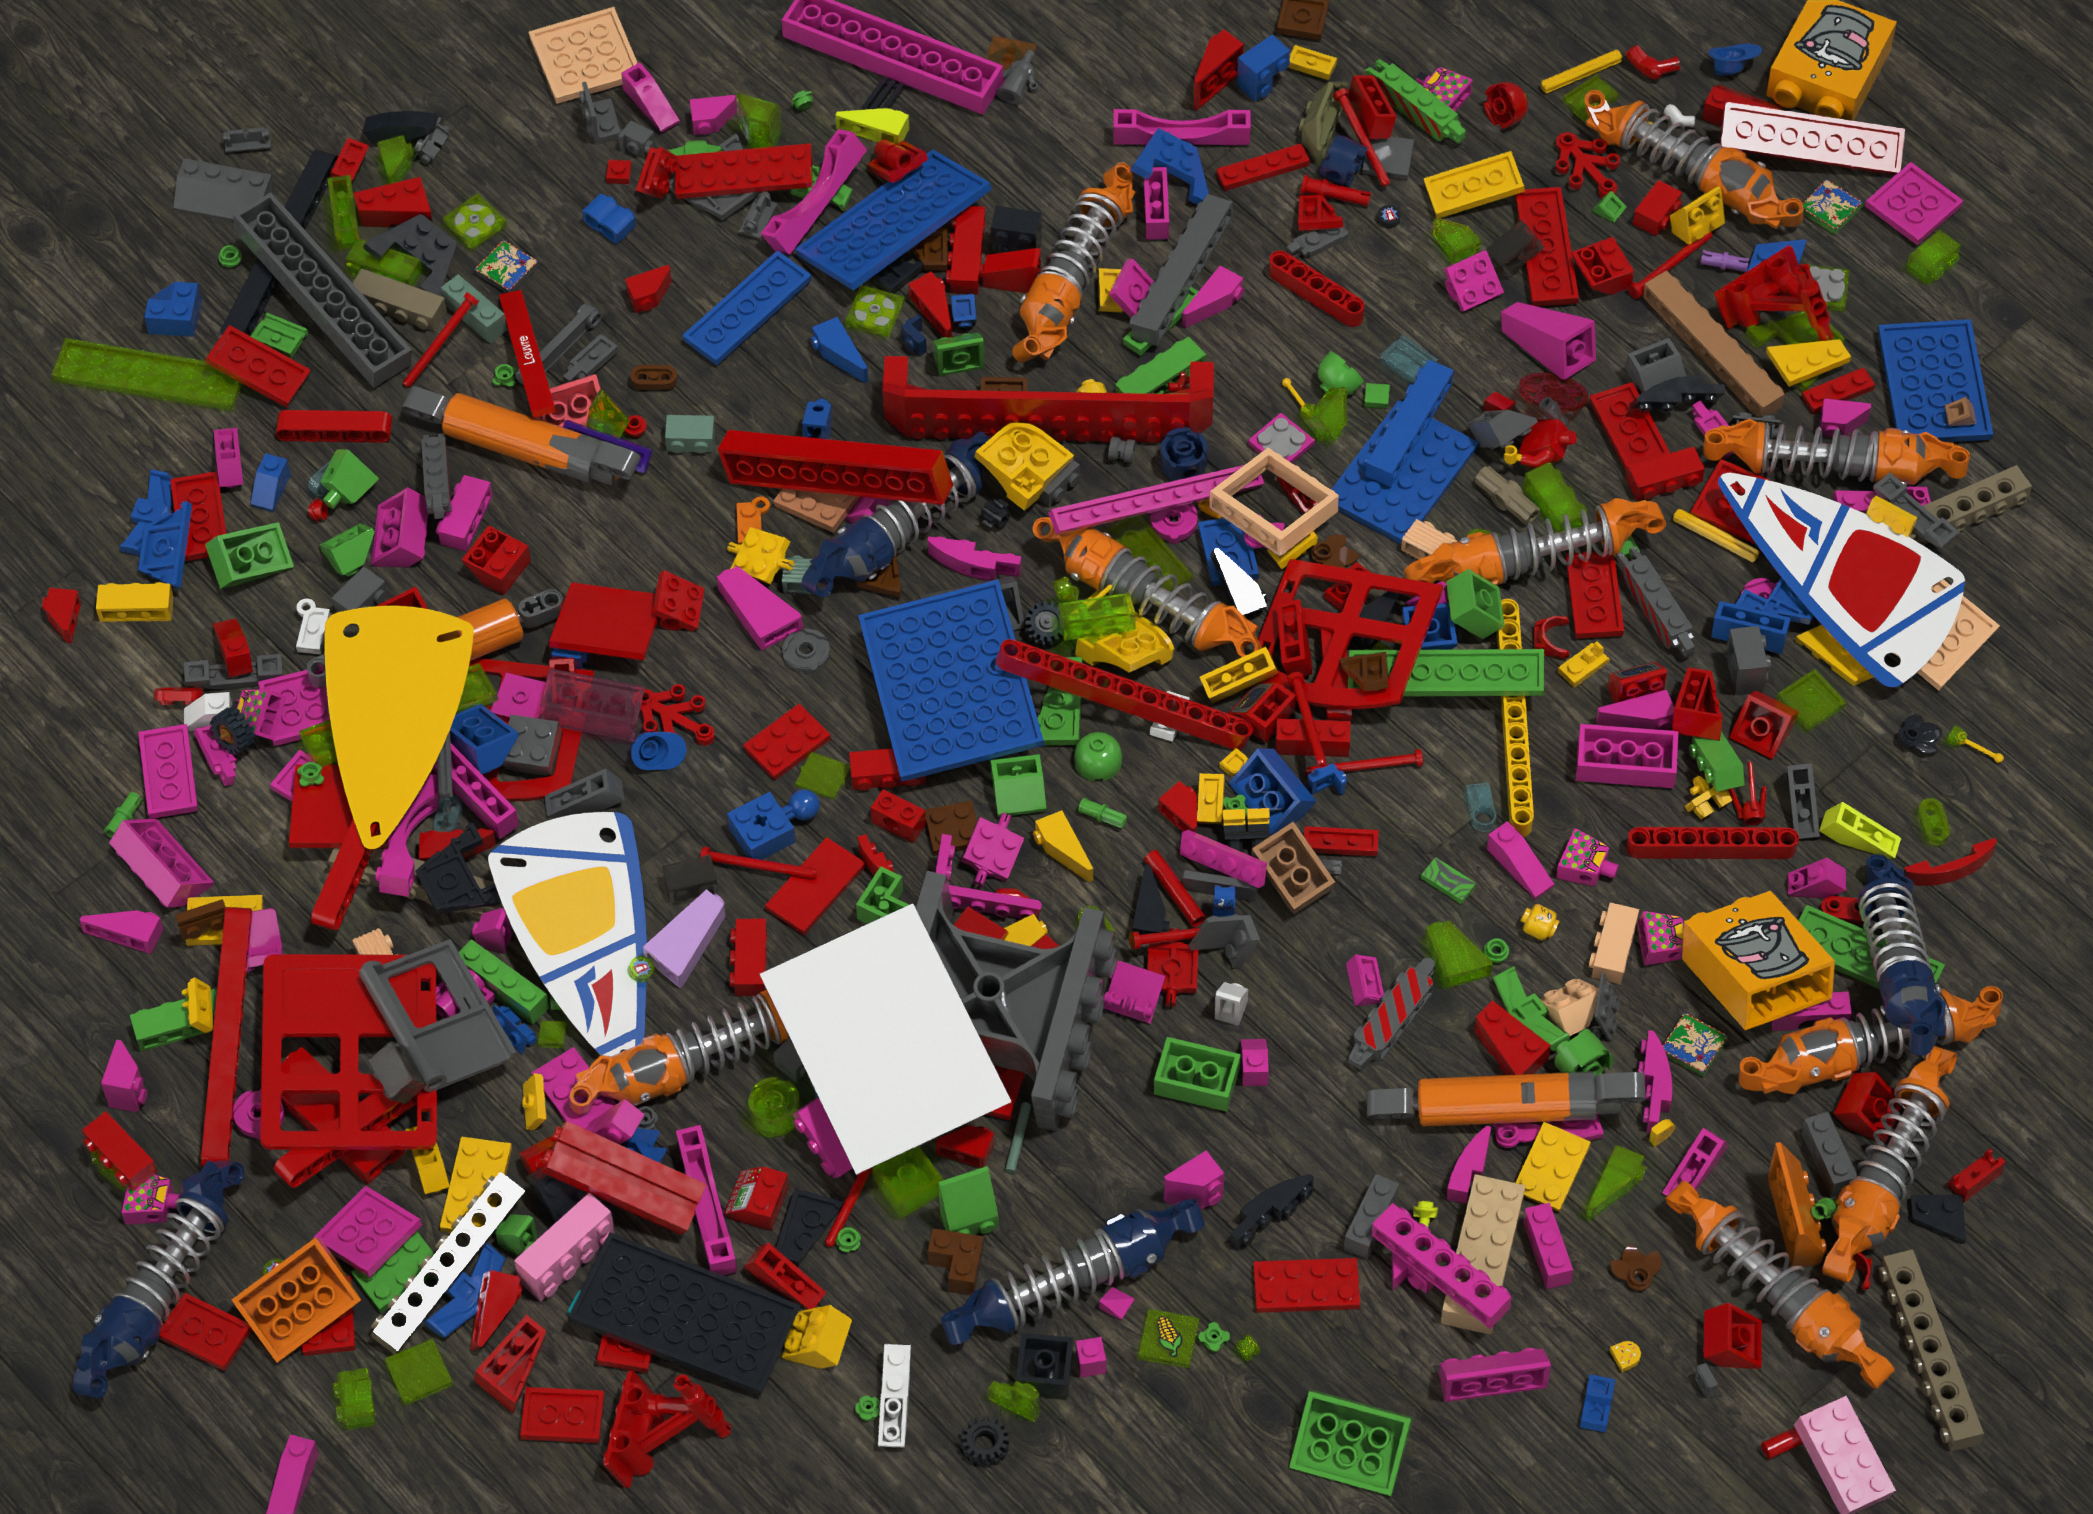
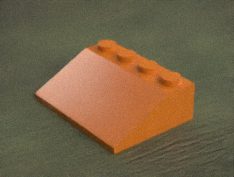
[1768,1142,1827,1267]
[232,1237,361,1363]

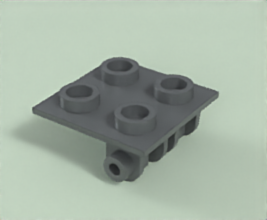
[1589,973,1620,1042]

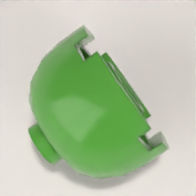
[1317,351,1364,396]
[1074,732,1123,781]

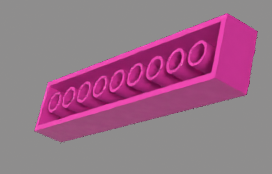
[782,0,1003,115]

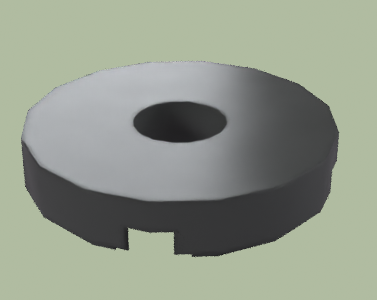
[782,628,831,674]

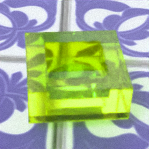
[538,1020,567,1049]

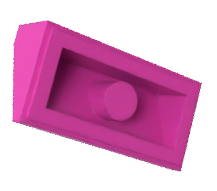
[1346,954,1384,1006]

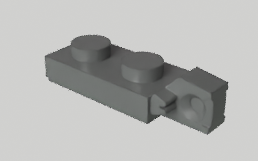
[1286,227,1349,258]
[563,334,619,384]

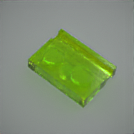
[1563,74,1619,122]

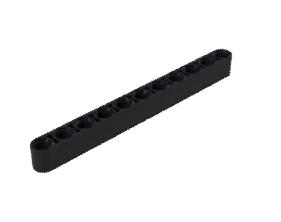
[218,149,338,340]

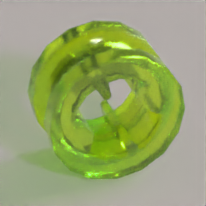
[1236,1334,1260,1361]

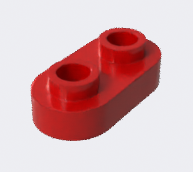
[154,687,203,705]
[1820,896,1864,925]

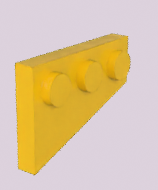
[1795,625,1874,686]

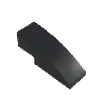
[363,111,438,145]

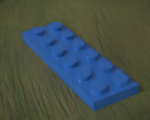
[682,250,812,365]

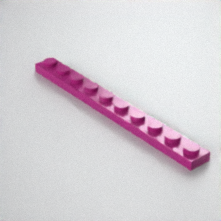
[1048,465,1264,535]

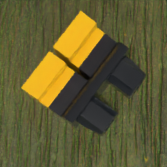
[1222,808,1270,852]

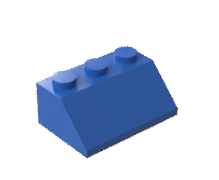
[450,703,518,774]
[1229,748,1316,835]

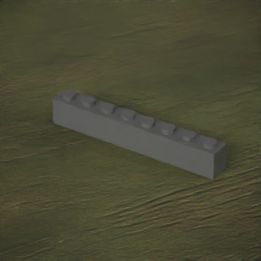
[1129,194,1233,346]

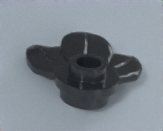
[1898,714,1942,755]

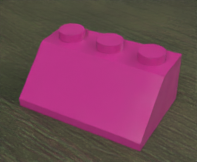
[371,487,429,567]

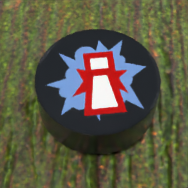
[1377,205,1401,228]

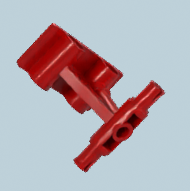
[1714,245,1833,341]
[603,1371,732,1488]

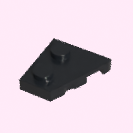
[871,257,923,295]
[1910,1195,1966,1244]

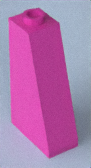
[717,566,803,651]

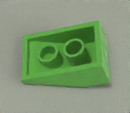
[205,522,294,589]
[938,1166,999,1235]

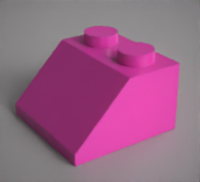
[101,1040,147,1113]
[1164,1150,1224,1209]

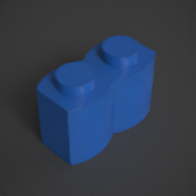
[582,194,636,244]

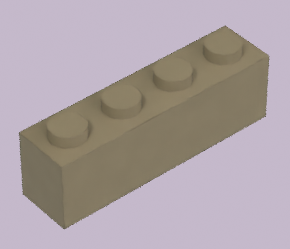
[353,269,447,332]

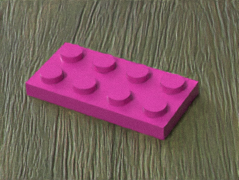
[138,724,198,819]
[531,1047,616,1129]

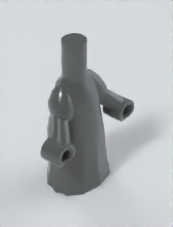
[996,50,1038,104]

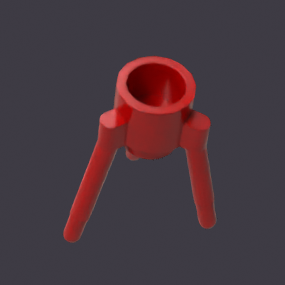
[1728,761,1767,826]

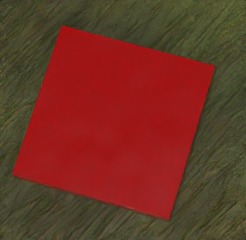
[549,582,659,660]
[289,764,389,849]

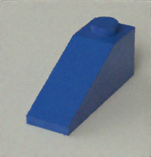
[811,317,868,383]

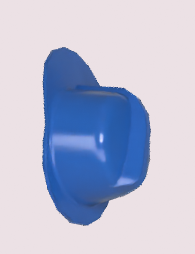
[1708,44,1762,76]
[630,732,687,770]

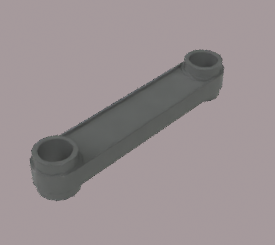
[516,303,602,385]

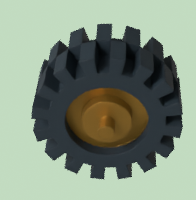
[210,707,255,754]

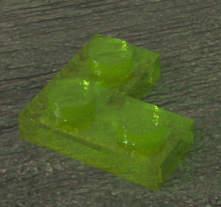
[988,1380,1040,1423]

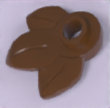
[1311,534,1359,568]
[1610,1244,1661,1291]

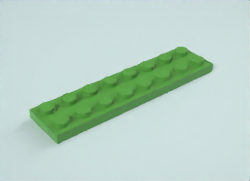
[1348,649,1544,696]

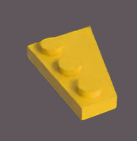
[1766,339,1851,387]

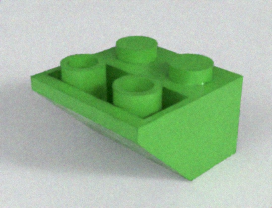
[991,754,1046,817]

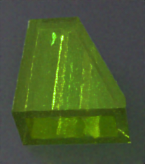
[1425,921,1493,989]

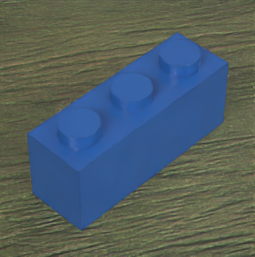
[1711,601,1791,654]

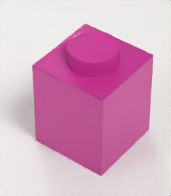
[1076,1337,1106,1378]

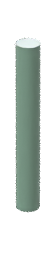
[1005,1102,1031,1174]

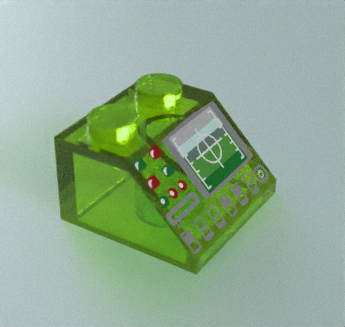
[736,93,782,148]

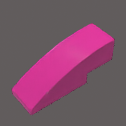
[1446,1126,1491,1204]

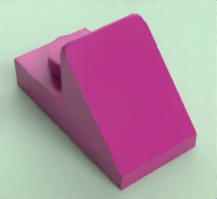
[1392,1252,1433,1293]

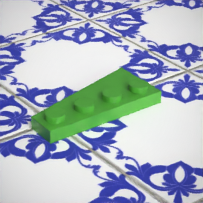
[1037,657,1083,745]

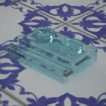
[1380,334,1438,384]

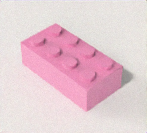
[514,1193,615,1302]
[1794,1396,1896,1514]

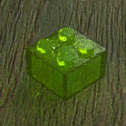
[872,1145,943,1219]

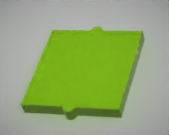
[795,752,850,800]

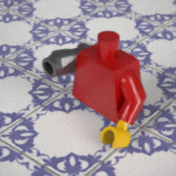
[1504,397,1577,469]

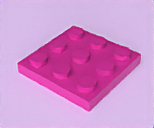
[1865,162,1963,245]
[258,670,332,746]
[313,1186,422,1277]

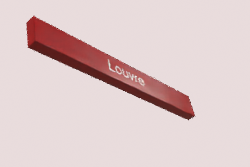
[499,290,556,418]

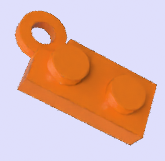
[737,497,770,545]

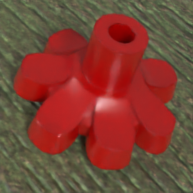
[1167,372,1190,392]

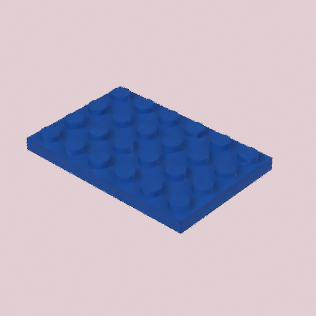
[1877,319,1993,442]
[1331,400,1479,545]

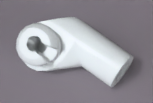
[1664,104,1695,127]

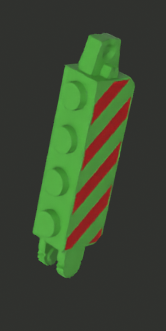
[1365,59,1466,144]

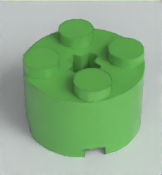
[1555,1029,1614,1077]

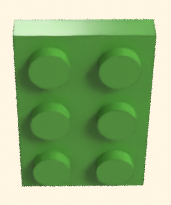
[351,1231,443,1314]

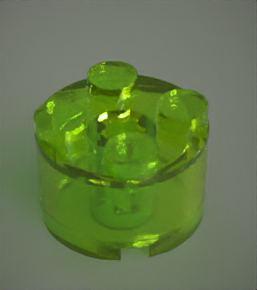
[748,1077,800,1138]

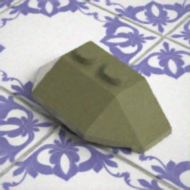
[1299,81,1348,165]

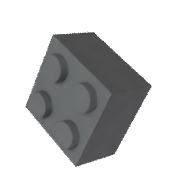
[1725,626,1771,696]
[502,714,562,776]

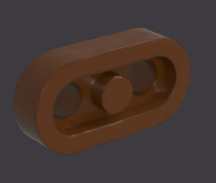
[630,365,678,390]

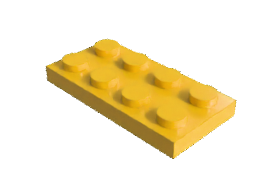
[1424,151,1525,218]
[440,1137,512,1239]

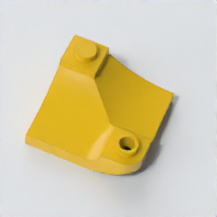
[974,423,1074,511]
[1075,608,1174,673]

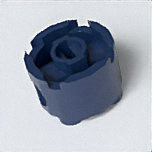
[1319,134,1368,188]
[1160,428,1208,482]

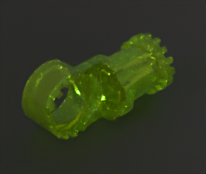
[1053,576,1079,615]

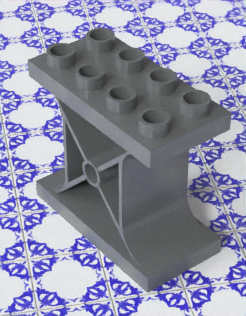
[916,871,1118,1132]

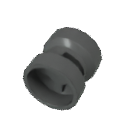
[1108,437,1136,463]

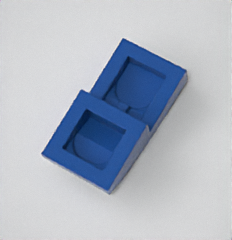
[1580,1374,1615,1433]

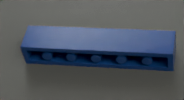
[1364,360,1454,487]

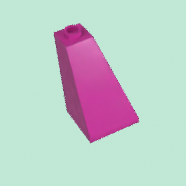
[1501,302,1596,380]

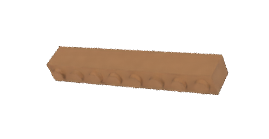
[1643,270,1785,418]

